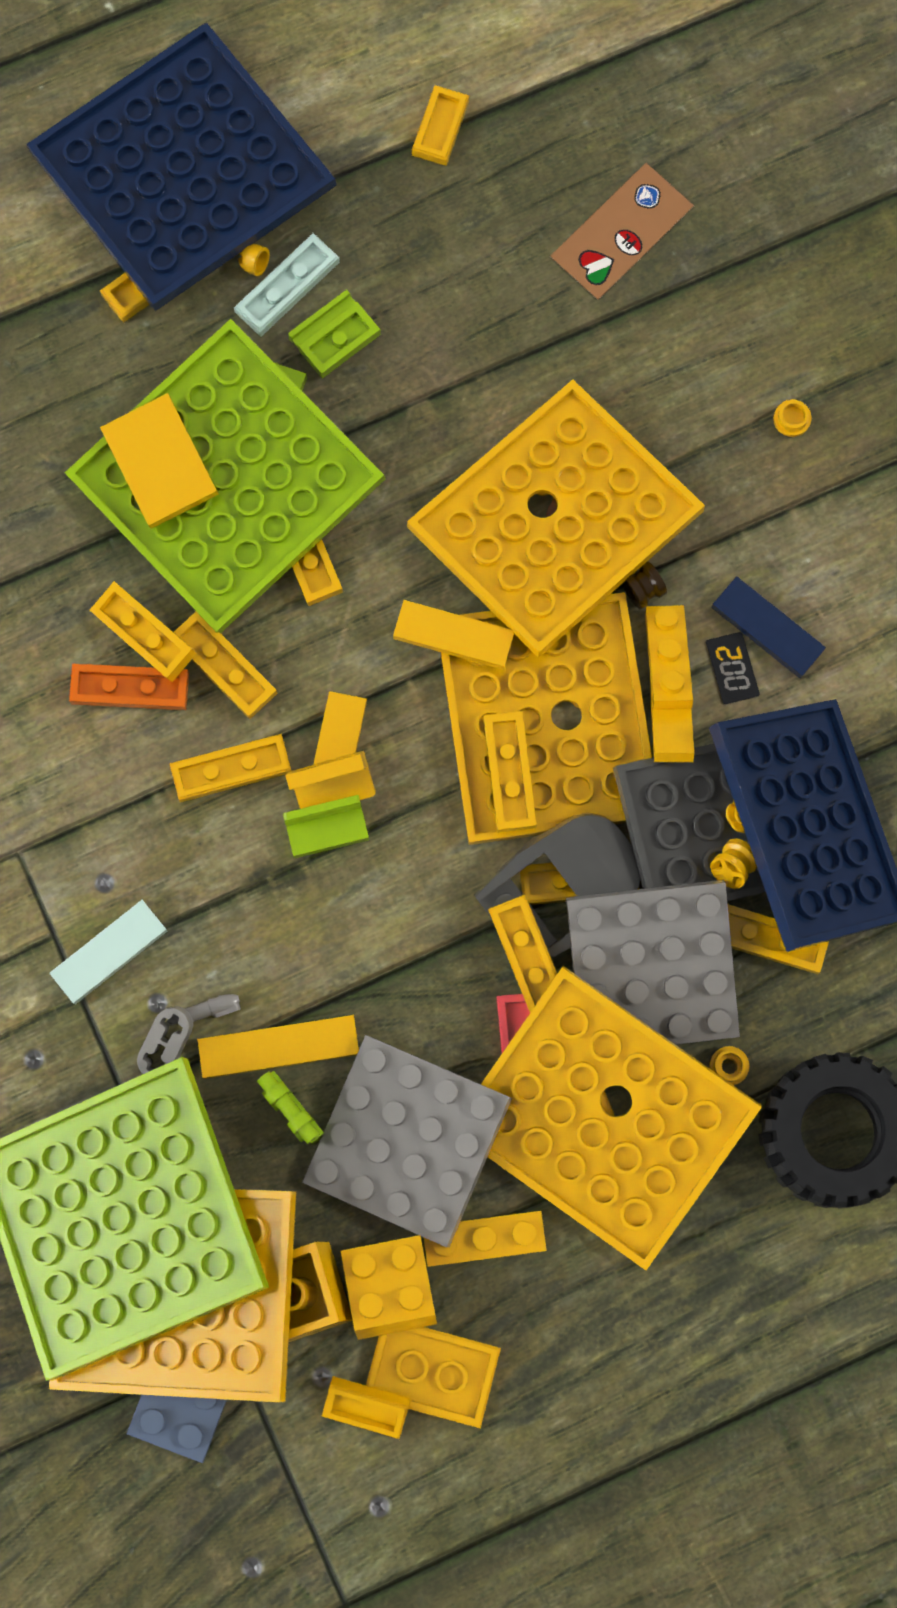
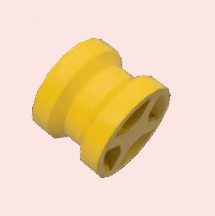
[710,838,757,889]

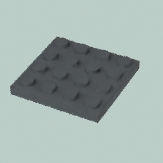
[613,743,766,901]

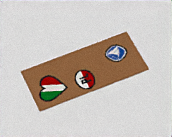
[550,163,694,300]

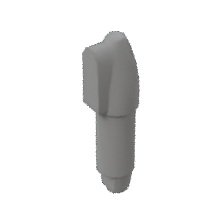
[167,994,241,1025]

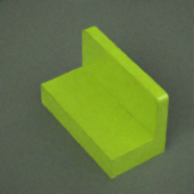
[283,795,369,859]

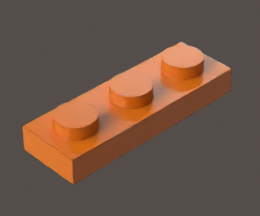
[69,663,189,710]

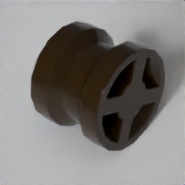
[622,561,667,610]

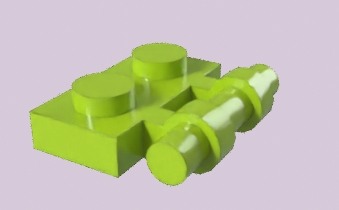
[257,1071,325,1145]

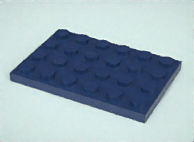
[709,699,897,952]

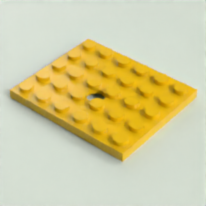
[407,379,705,658]
[440,592,652,845]
[481,966,762,1270]
[49,1189,296,1402]

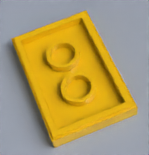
[100,393,219,529]
[366,1327,501,1428]

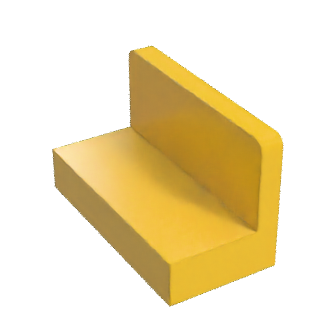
[285,750,376,809]

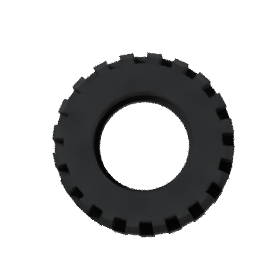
[759,1052,897,1209]

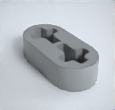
[137,1006,193,1074]

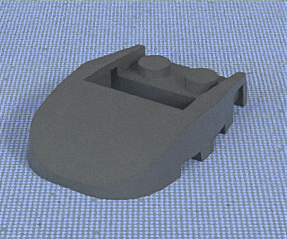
[474,813,641,958]

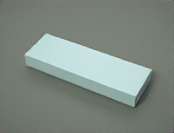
[234,233,340,337]
[49,900,167,1005]

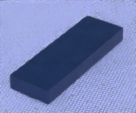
[711,576,826,679]

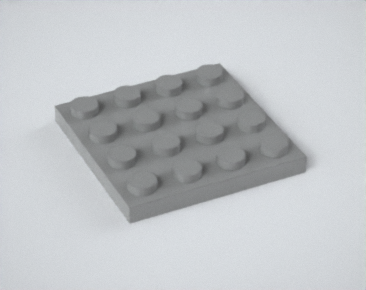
[566,880,740,1045]
[302,1035,512,1247]

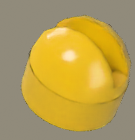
[238,244,270,276]

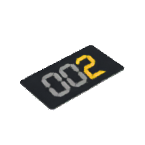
[706,632,760,705]

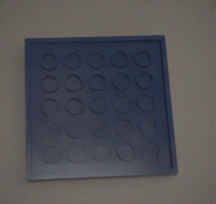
[26,22,337,311]

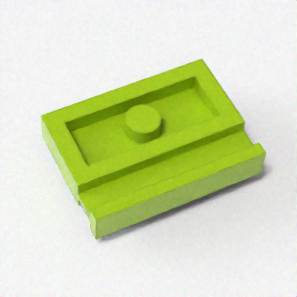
[288,289,381,379]

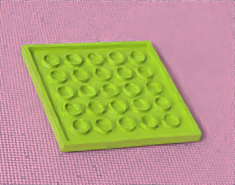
[65,319,386,633]
[0,1057,269,1381]

